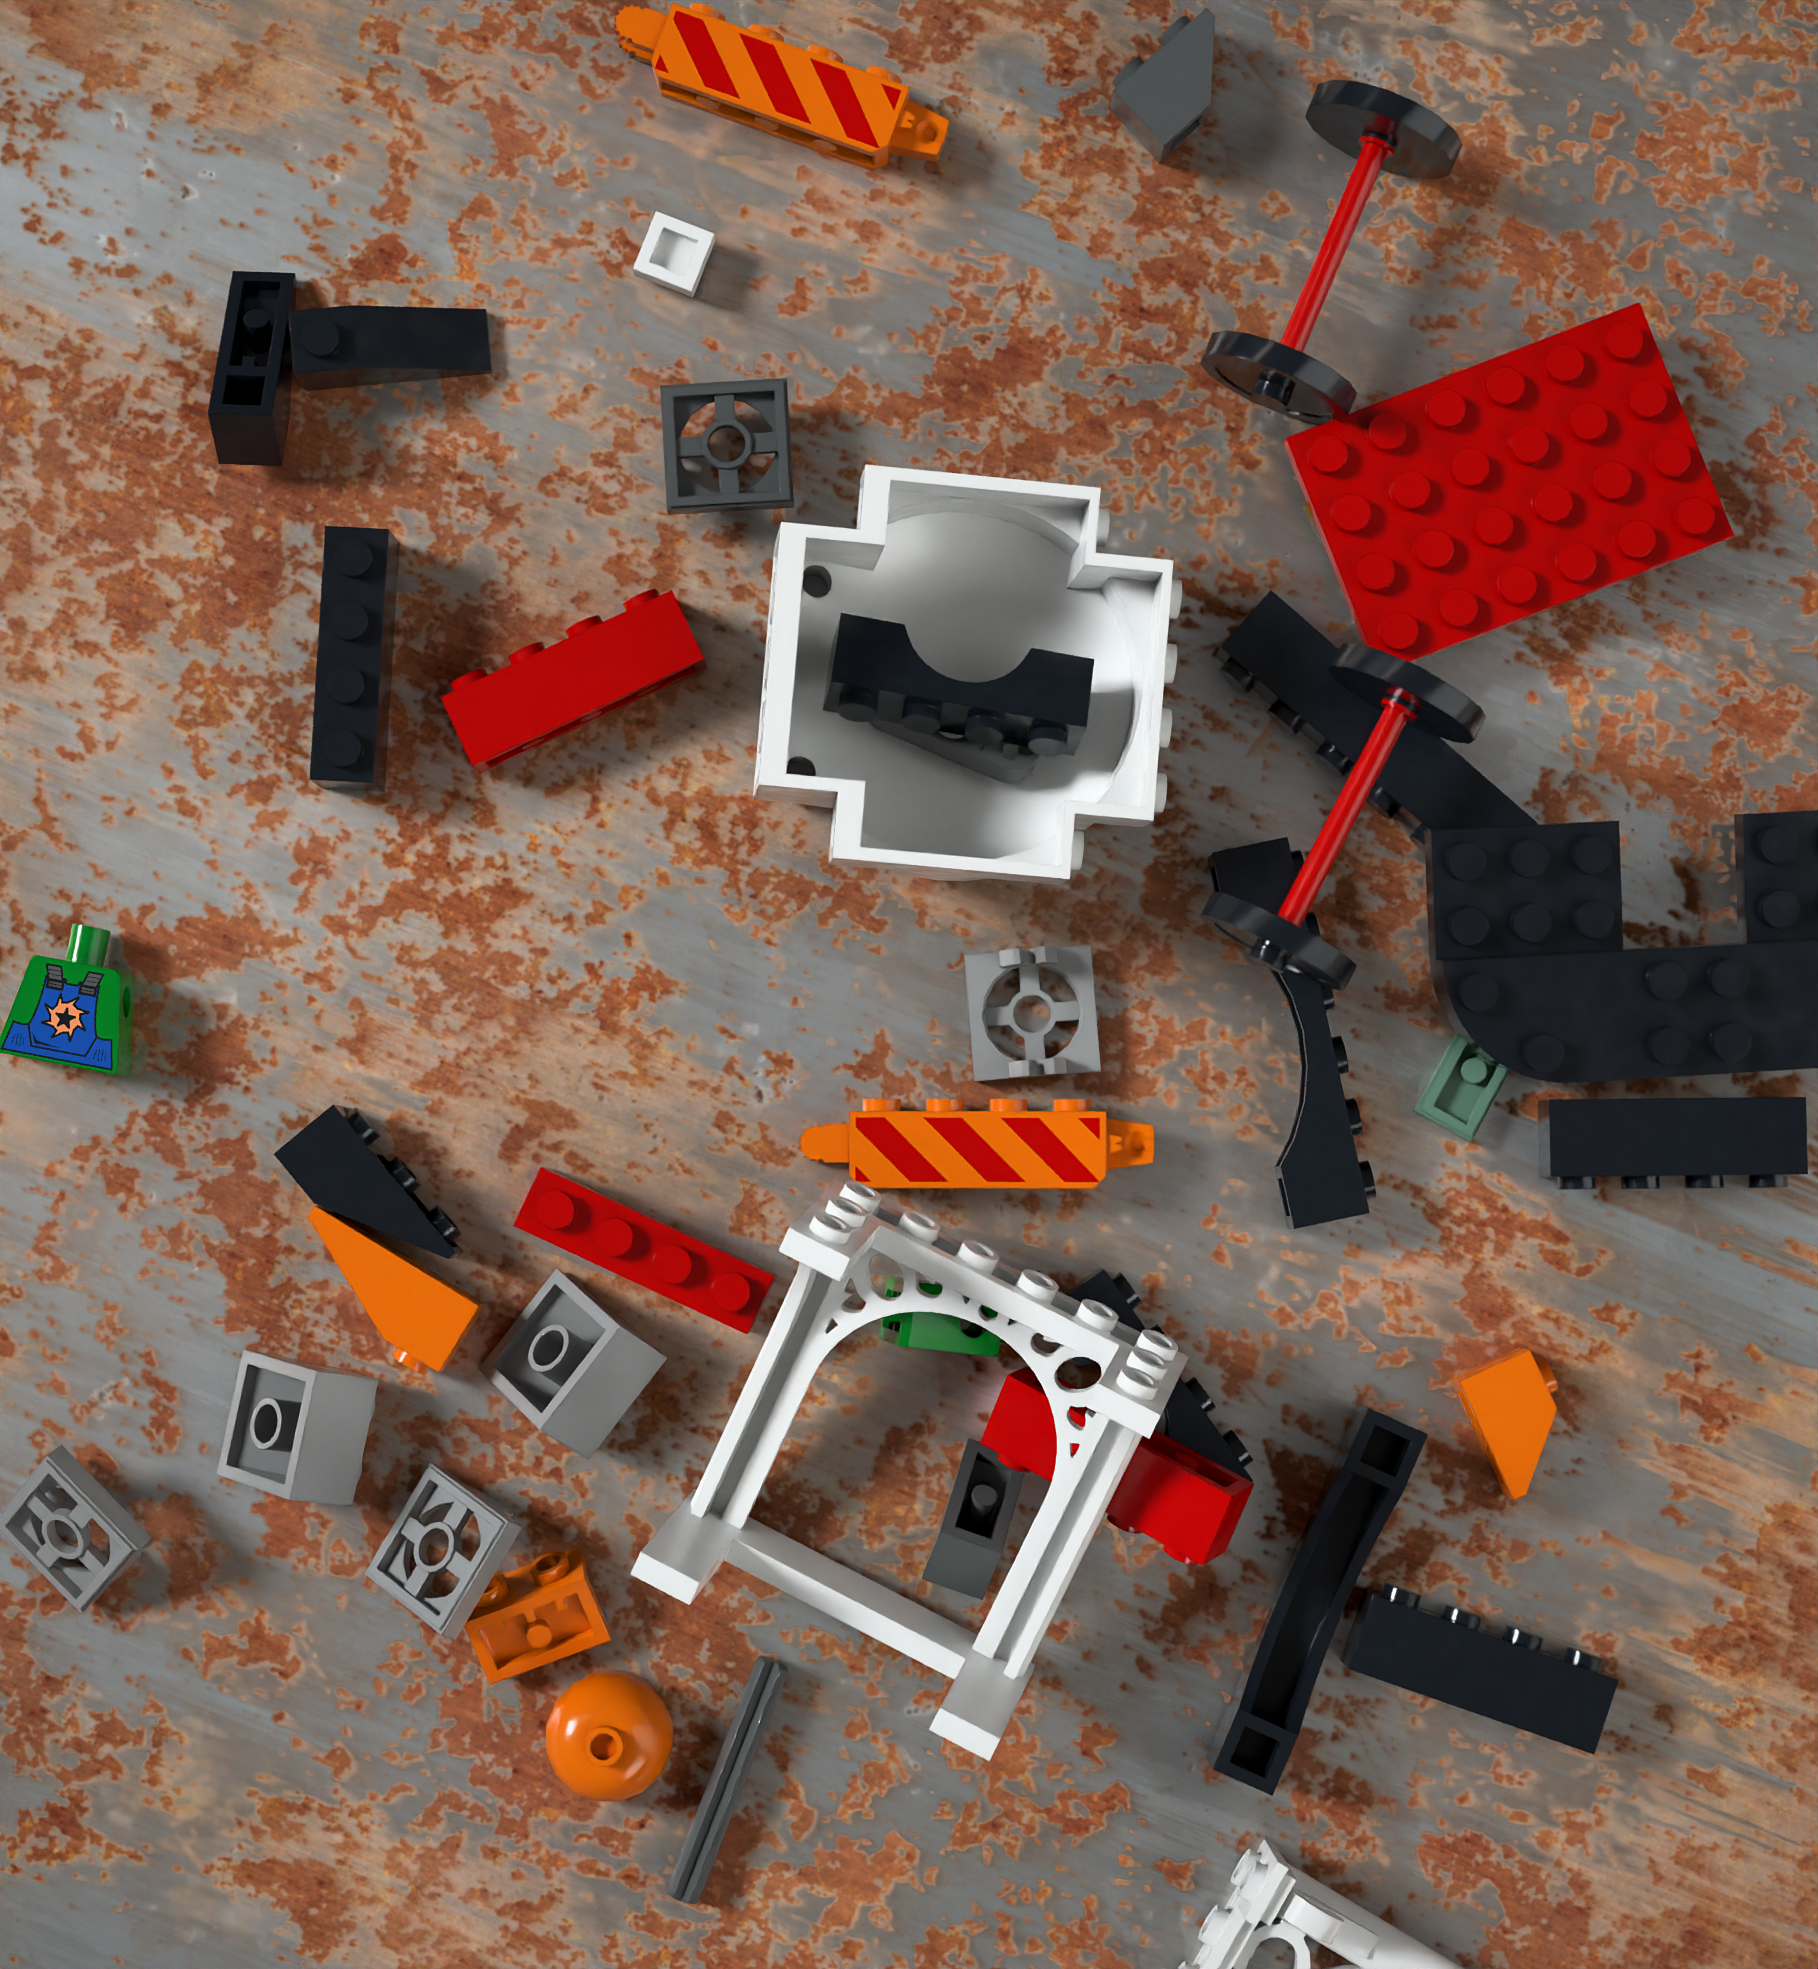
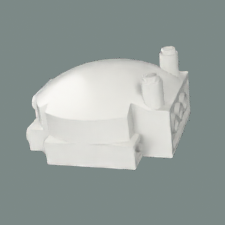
[753,464,1182,885]

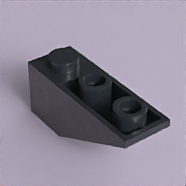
[274,1104,463,1259]

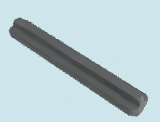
[667,1656,788,1904]

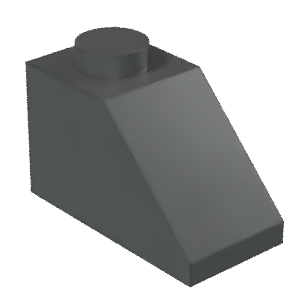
[922,1438,1025,1600]

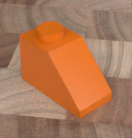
[1450,1347,1558,1500]

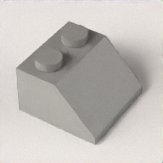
[479,1268,667,1460]
[217,1349,378,1506]

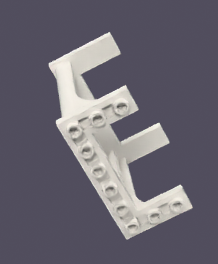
[631,1180,1189,1761]

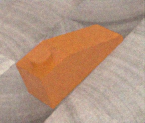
[308,1205,486,1375]

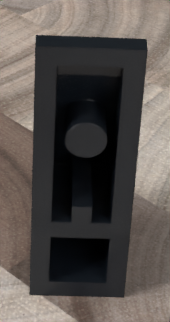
[208,271,297,466]
[288,305,493,391]

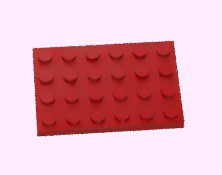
[1283,303,1734,663]

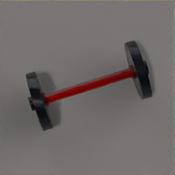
[1200,80,1463,424]
[1199,643,1486,991]

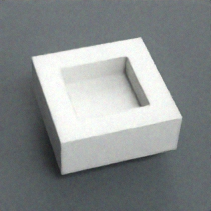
[633,211,716,298]

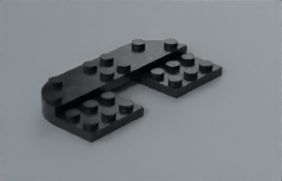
[1424,810,1818,1083]

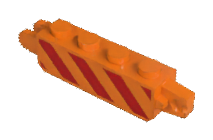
[614,2,949,171]
[798,1098,1154,1189]

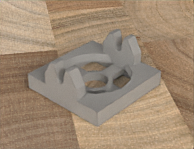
[964,945,1101,1082]
[0,1444,152,1613]
[365,1463,522,1640]

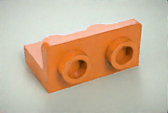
[464,1547,611,1685]

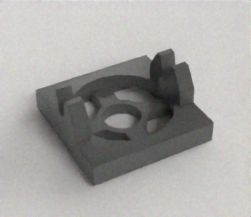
[660,378,794,515]

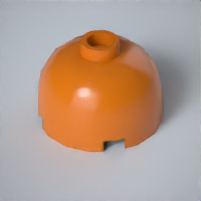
[546,1670,674,1802]

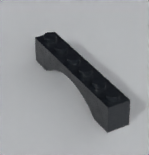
[1207,837,1376,1229]
[1206,1404,1428,1796]

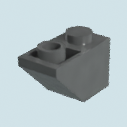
[1110,8,1215,164]

